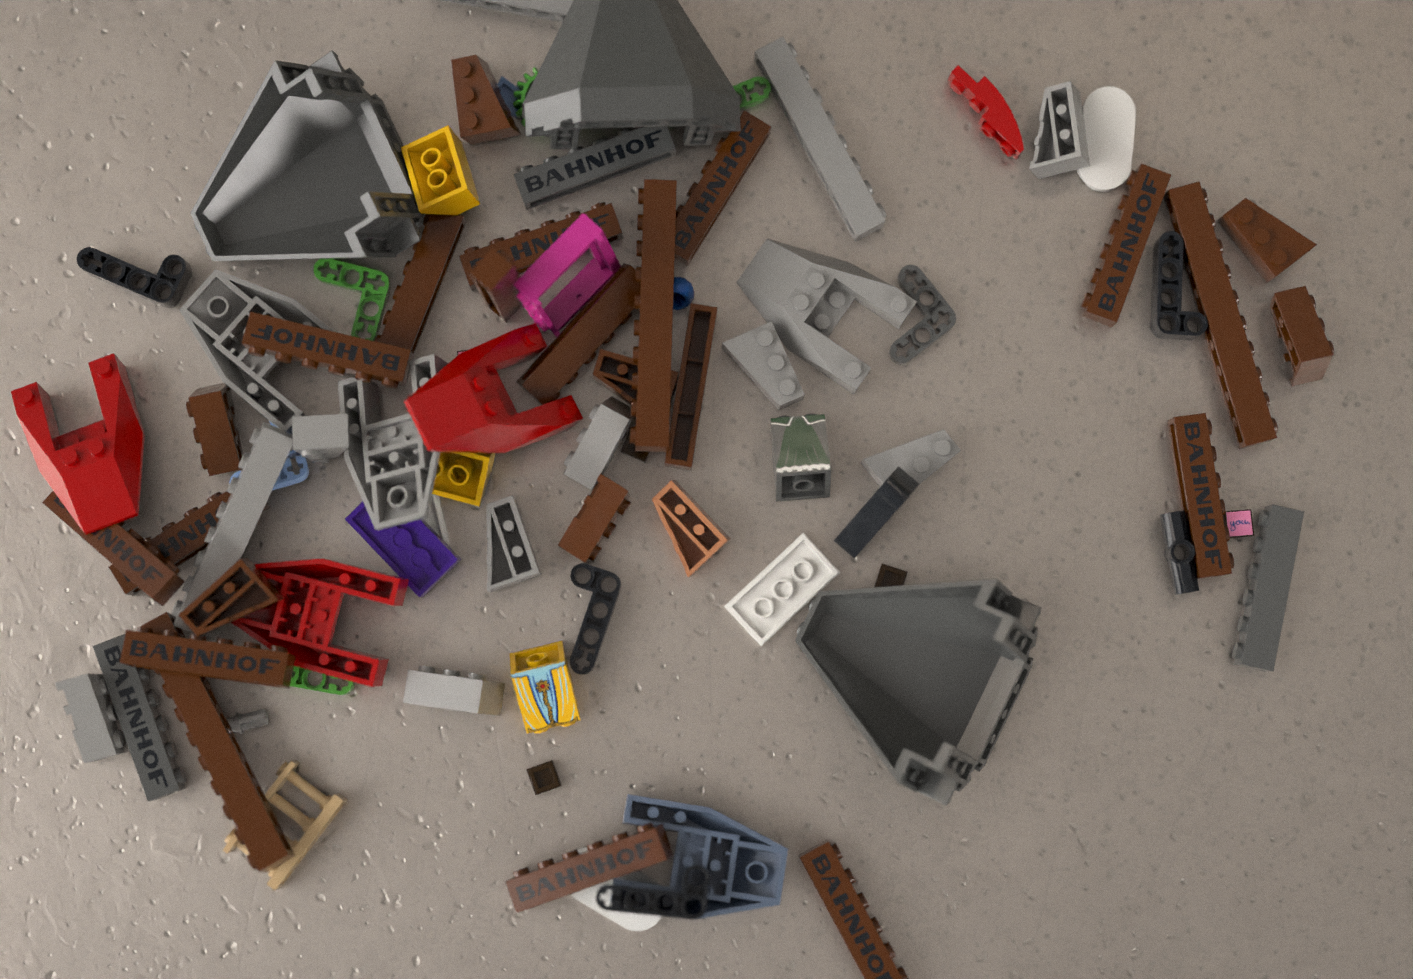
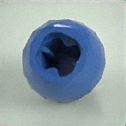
[673,277,695,311]

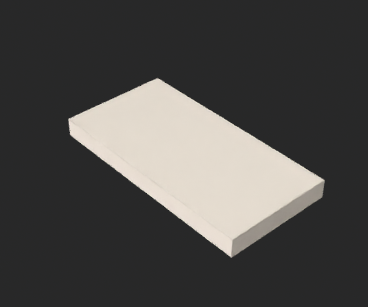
[724,533,840,646]

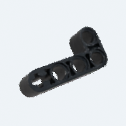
[1151,231,1208,340]
[77,247,192,308]
[834,466,919,558]
[570,563,622,675]
[595,865,709,920]

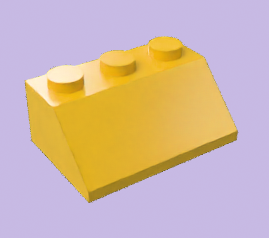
[401,125,480,215]
[432,452,495,507]

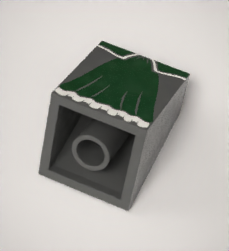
[771,413,831,501]

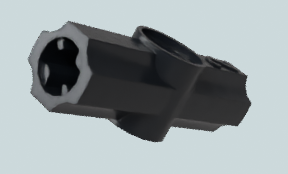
[1160,510,1200,595]

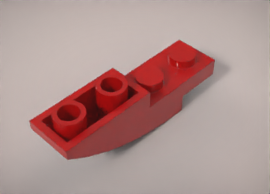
[948,65,1024,160]

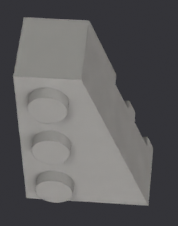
[1029,81,1090,179]
[722,321,805,410]
[564,396,636,490]
[487,495,542,593]
[403,666,505,716]
[55,673,125,763]

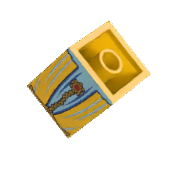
[510,640,580,734]

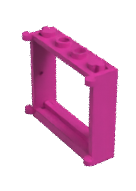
[513,213,621,337]

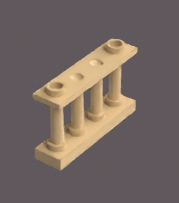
[223,760,348,891]

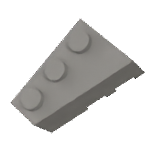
[292,414,349,464]
[861,429,961,487]

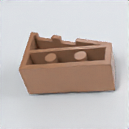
[652,480,731,578]

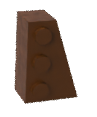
[451,55,522,145]
[1217,198,1317,283]
[1270,286,1334,387]
[593,349,679,405]
[186,383,243,476]
[558,473,631,564]
[178,558,285,636]

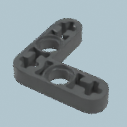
[889,265,956,365]

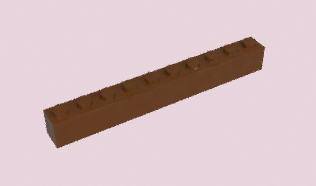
[630,179,677,452]
[1163,181,1278,449]
[140,612,295,873]

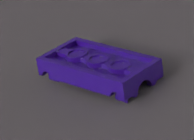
[345,501,461,598]

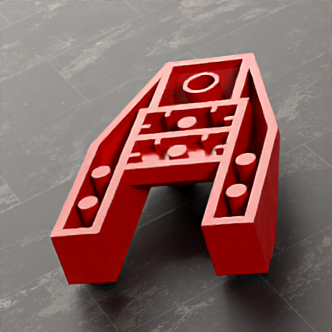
[404,323,583,453]
[11,353,145,535]
[231,558,409,687]

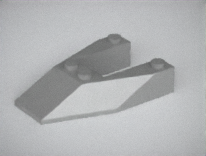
[737,239,917,394]
[179,269,348,434]
[338,354,448,530]

